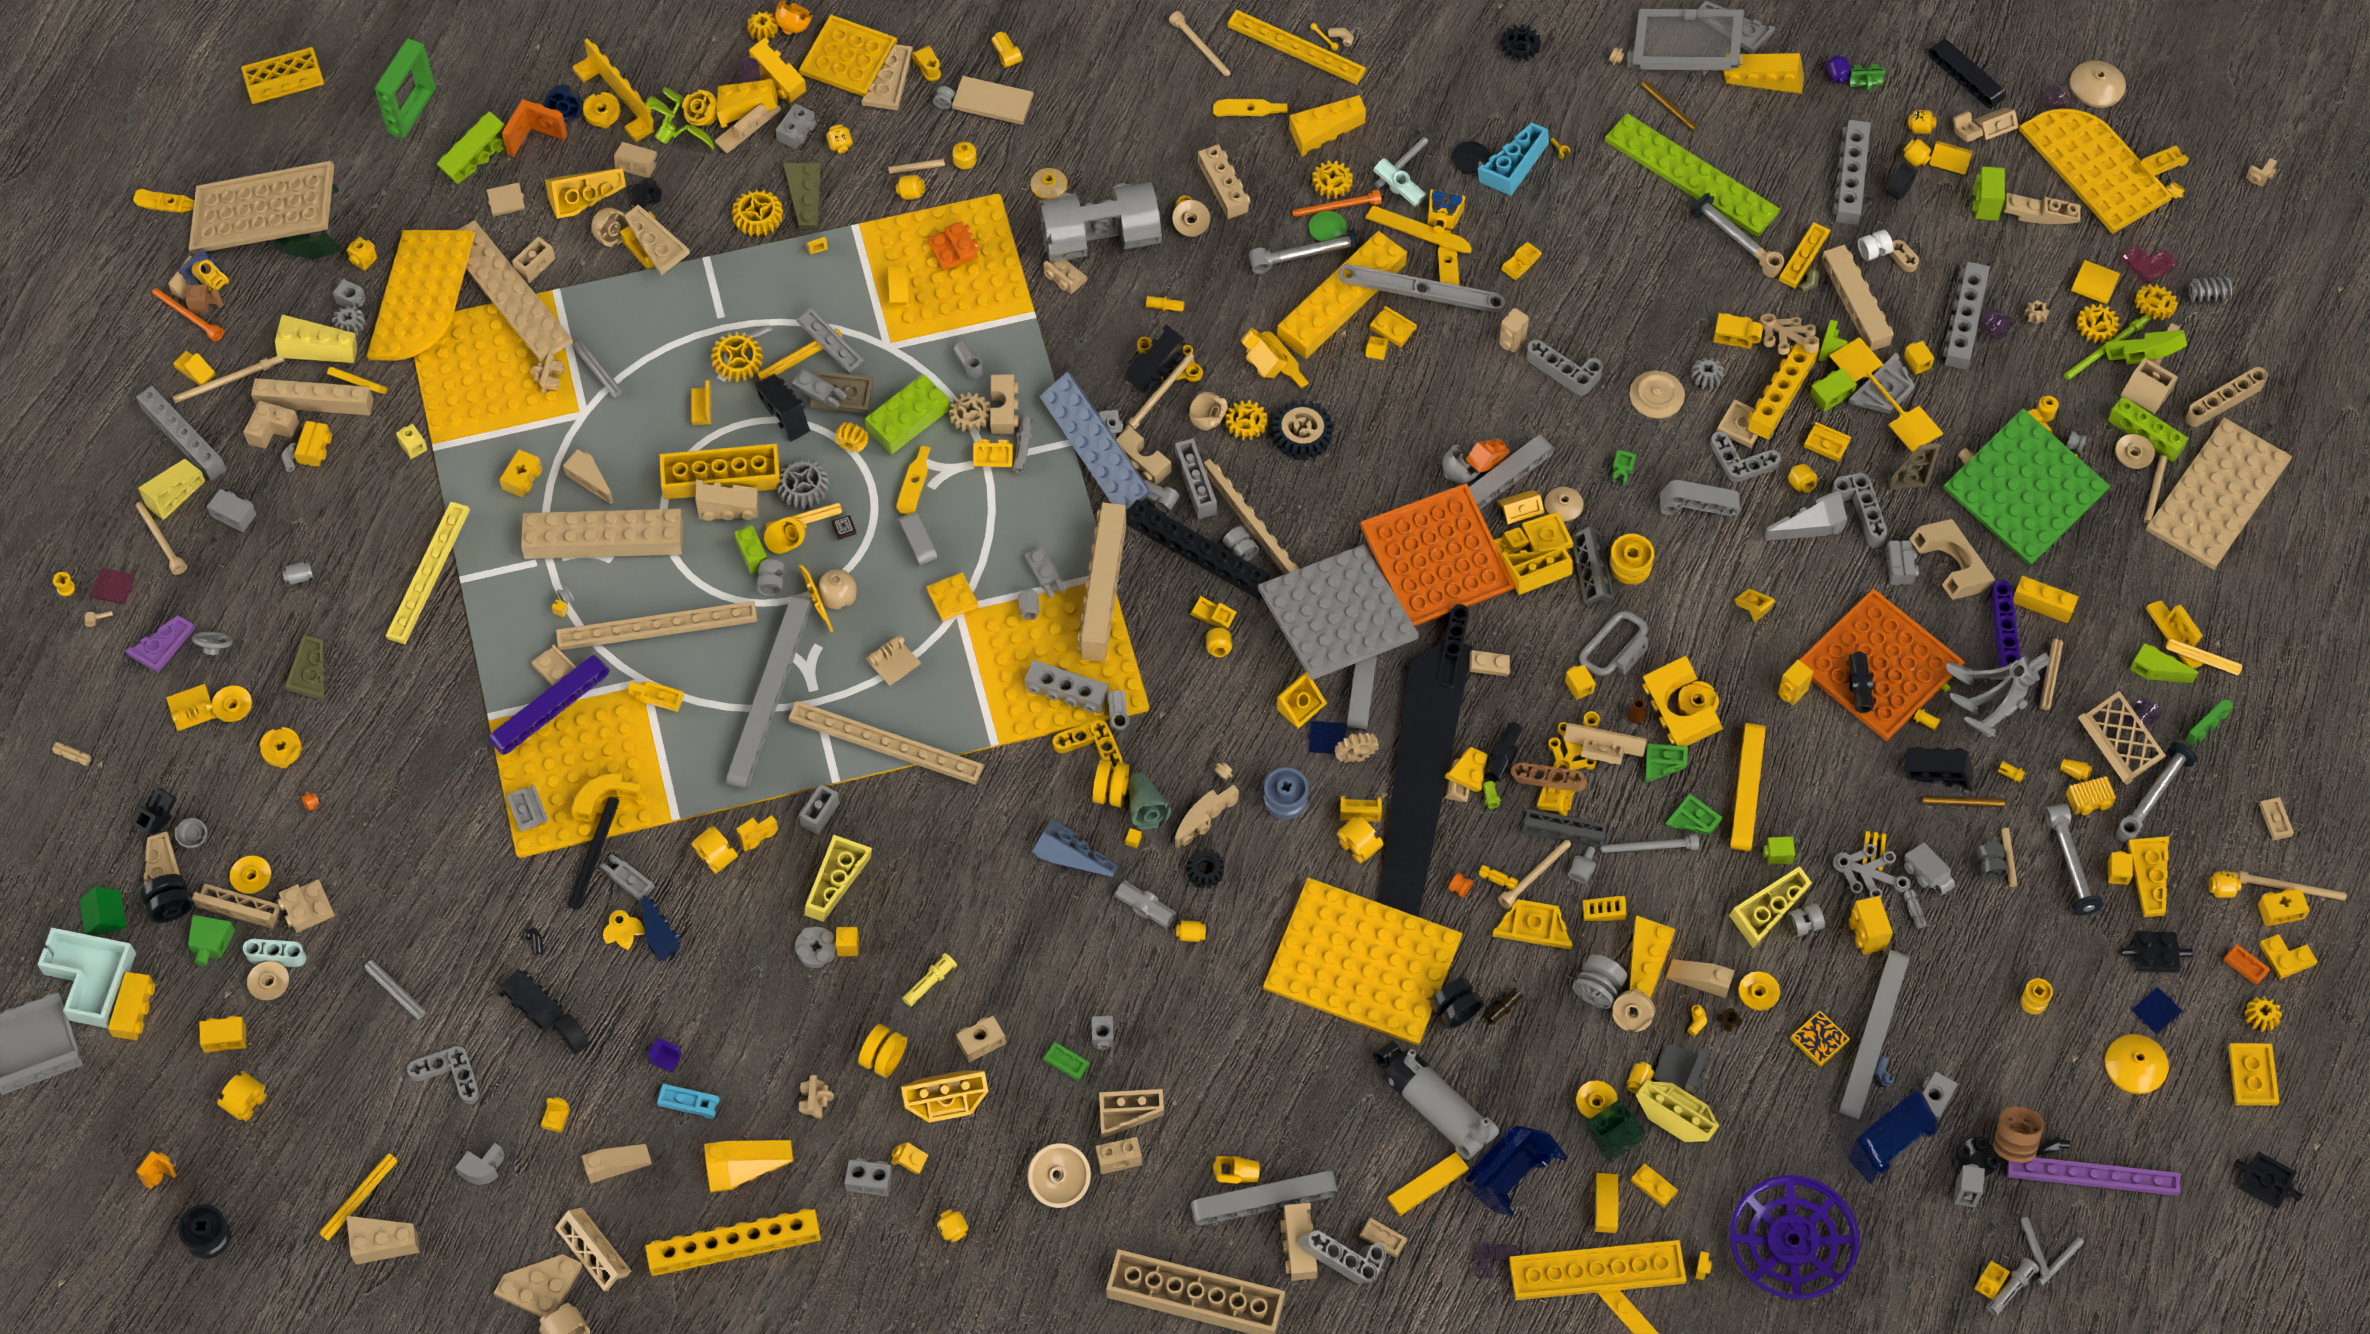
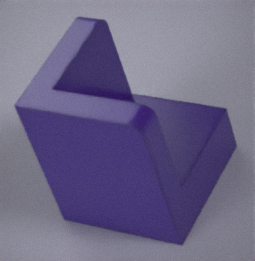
[647,1038,682,1072]

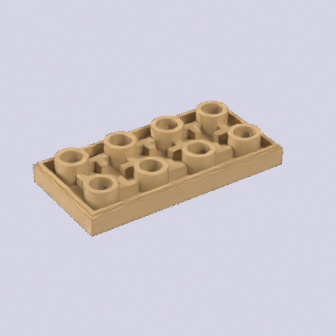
[952,76,1034,125]

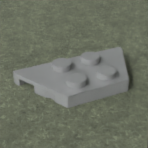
[1848,353,1915,414]

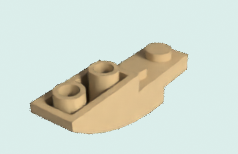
[2003,193,2080,224]
[1175,785,1239,848]

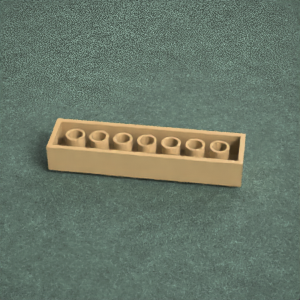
[1078,502,1127,662]
[521,509,683,559]
[1106,1249,1285,1334]

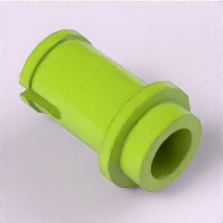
[1482,781,1501,809]

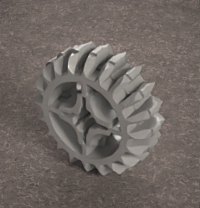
[777,458,829,509]

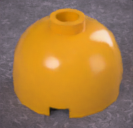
[775,0,813,35]

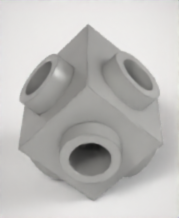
[1098,410,1123,439]

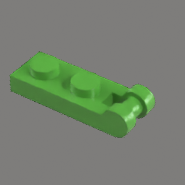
[2185,699,2233,746]

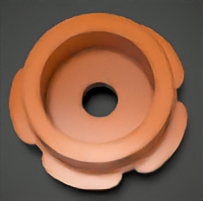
[301,792,319,811]

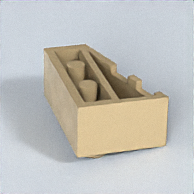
[695,479,759,521]
[1099,1089,1164,1139]
[1280,1203,1317,1281]
[347,1216,420,1265]

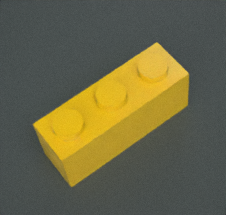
[2013,576,2079,624]
[108,972,155,1040]

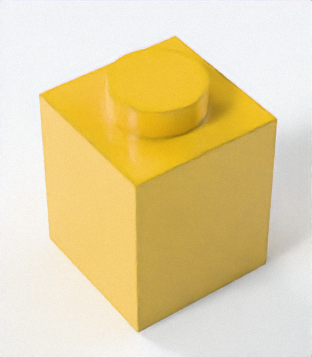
[1903,340,1934,375]
[1565,664,1596,700]
[2108,851,2133,885]
[836,927,859,956]

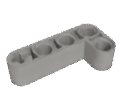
[1526,340,1603,395]
[1831,473,1887,548]
[1660,480,1740,516]
[1299,1230,1386,1284]

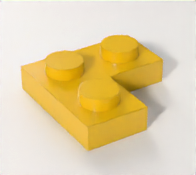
[736,815,778,852]
[2259,934,2318,980]

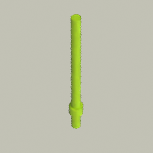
[2064,314,2153,380]

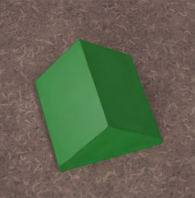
[79,886,127,936]

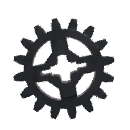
[1501,24,1541,62]

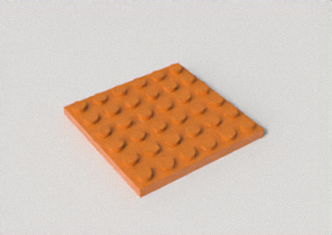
[1360,483,1515,627]
[1800,588,1965,742]

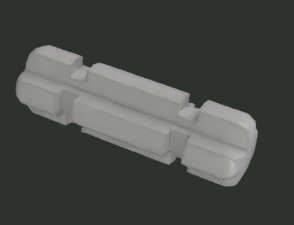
[1904,889,1926,929]

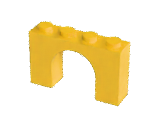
[1642,656,1723,747]

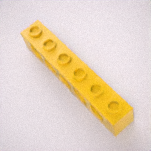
[1747,343,1819,440]

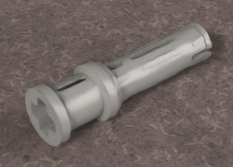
[1987,1258,2039,1316]

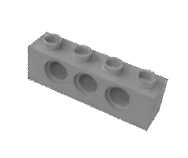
[1175,438,1217,520]
[1025,660,1109,714]

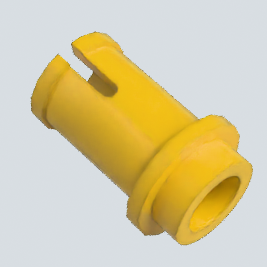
[1913,709,1940,731]
[1998,761,2025,783]

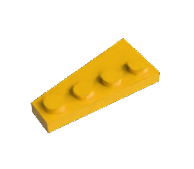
[2127,836,2169,917]

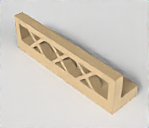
[192,884,281,929]
[555,1208,631,1291]

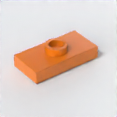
[2223,944,2270,986]

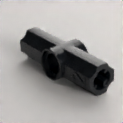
[1849,652,1874,713]
[1484,723,1525,782]

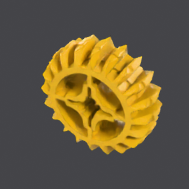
[732,189,783,238]
[711,331,763,383]

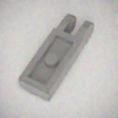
[792,369,846,409]
[1025,547,1065,599]
[600,854,655,902]

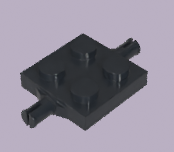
[2120,931,2193,972]
[2233,1151,2303,1209]

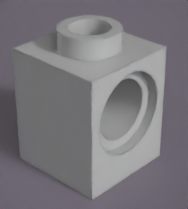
[333,279,366,309]
[1092,1016,1114,1050]

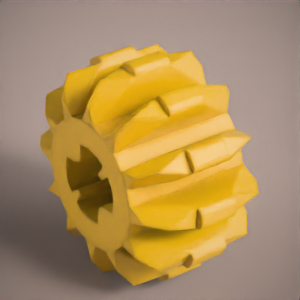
[747,11,778,42]
[835,422,869,453]
[2245,996,2282,1033]

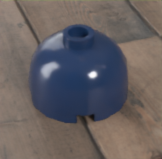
[544,84,582,123]

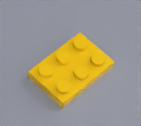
[2228,1043,2279,1106]

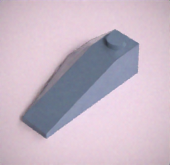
[1032,819,1118,877]

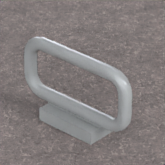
[1579,611,1648,676]

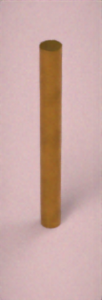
[1641,80,1698,132]
[1922,796,2005,807]

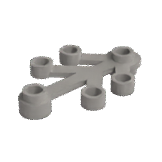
[1833,844,1911,898]

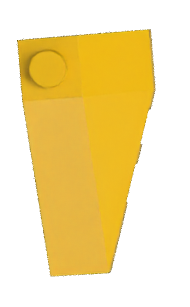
[545,168,626,219]

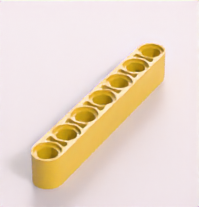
[1730,723,1766,852]

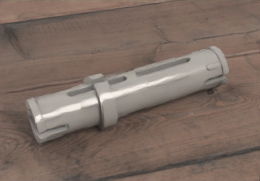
[1012,417,1033,474]

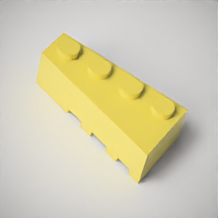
[275,315,357,363]
[1729,866,1812,949]

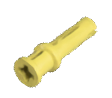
[902,953,957,1007]

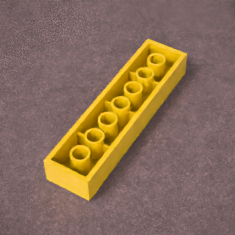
[1277,231,1407,359]

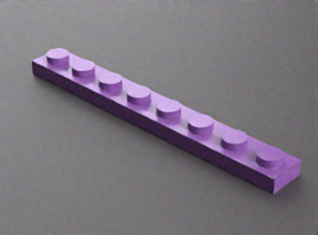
[2007,1157,2180,1196]

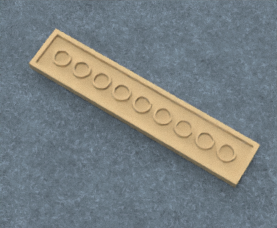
[458,220,573,362]

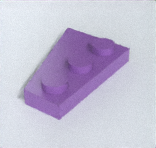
[125,616,195,673]

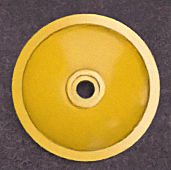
[2105,1034,2169,1094]

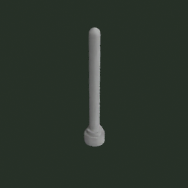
[1600,834,1699,853]

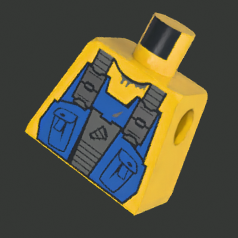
[1428,189,1466,233]

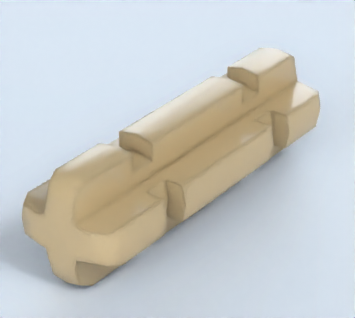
[52,742,91,766]

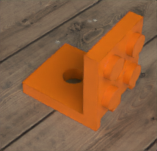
[502,99,567,157]

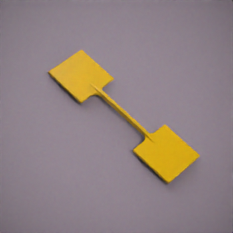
[1829,337,1943,453]

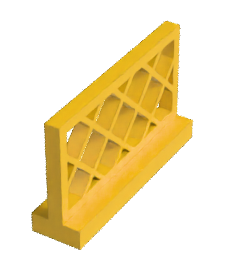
[241,47,324,104]

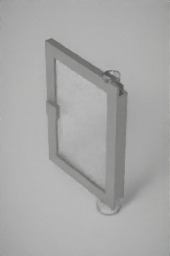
[1627,9,1744,70]

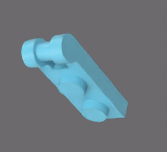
[657,1084,720,1119]

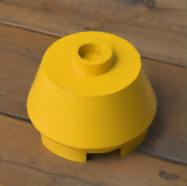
[682,90,718,126]

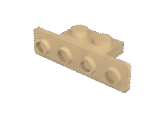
[715,104,781,153]
[1564,723,1647,765]

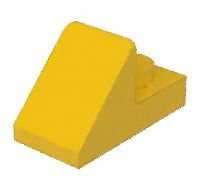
[173,351,216,385]
[1734,588,1775,622]

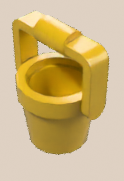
[1213,1156,1260,1184]

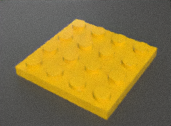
[799,14,897,97]

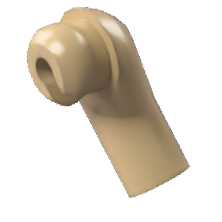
[1328,28,1354,47]

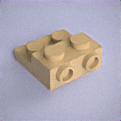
[277,879,335,933]

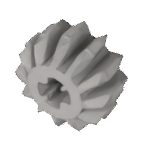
[332,305,366,336]
[1691,357,1724,390]

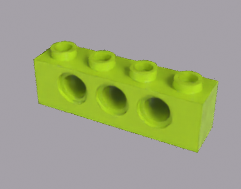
[2108,396,2188,462]

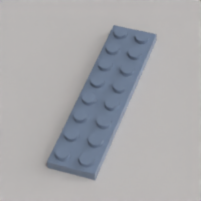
[1039,372,1151,513]

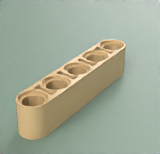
[2185,367,2268,427]

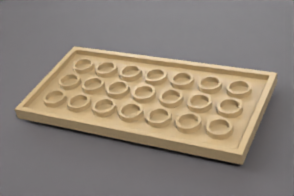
[189,161,334,254]
[2146,418,2292,570]

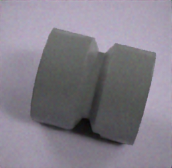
[1976,842,2009,880]

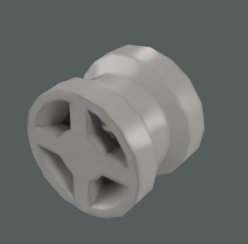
[933,86,955,109]
[2066,431,2088,454]

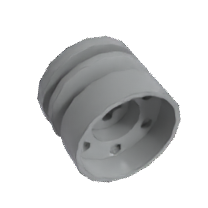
[1572,954,1627,1009]

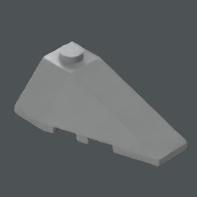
[1764,491,1847,541]

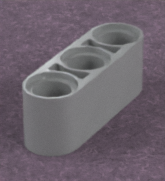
[897,511,937,566]

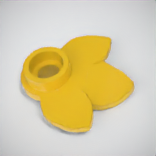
[603,910,645,950]

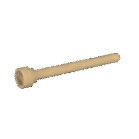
[1169,11,1230,76]
[136,502,187,575]
[1498,840,1571,910]

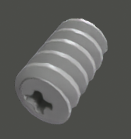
[2189,276,2232,303]

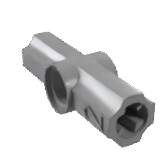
[1115,881,1176,928]

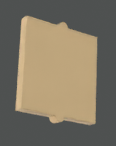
[487,182,525,217]

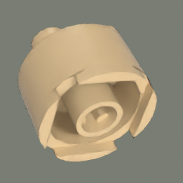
[539,1303,590,1334]

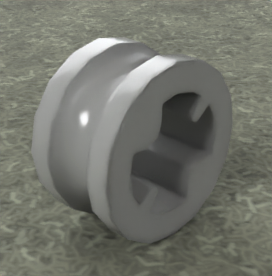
[557,585,575,605]

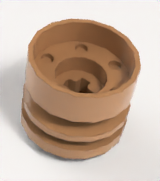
[1993,1106,2045,1163]

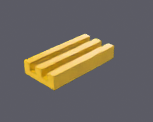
[1862,831,1886,872]

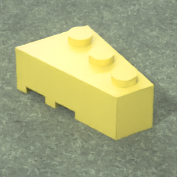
[138,459,205,520]

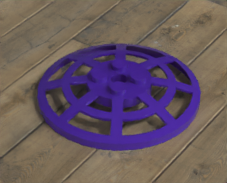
[1729,1175,1859,1300]

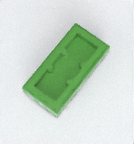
[1043,1042,1090,1082]

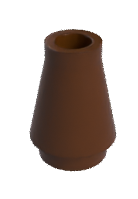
[1627,698,1647,724]

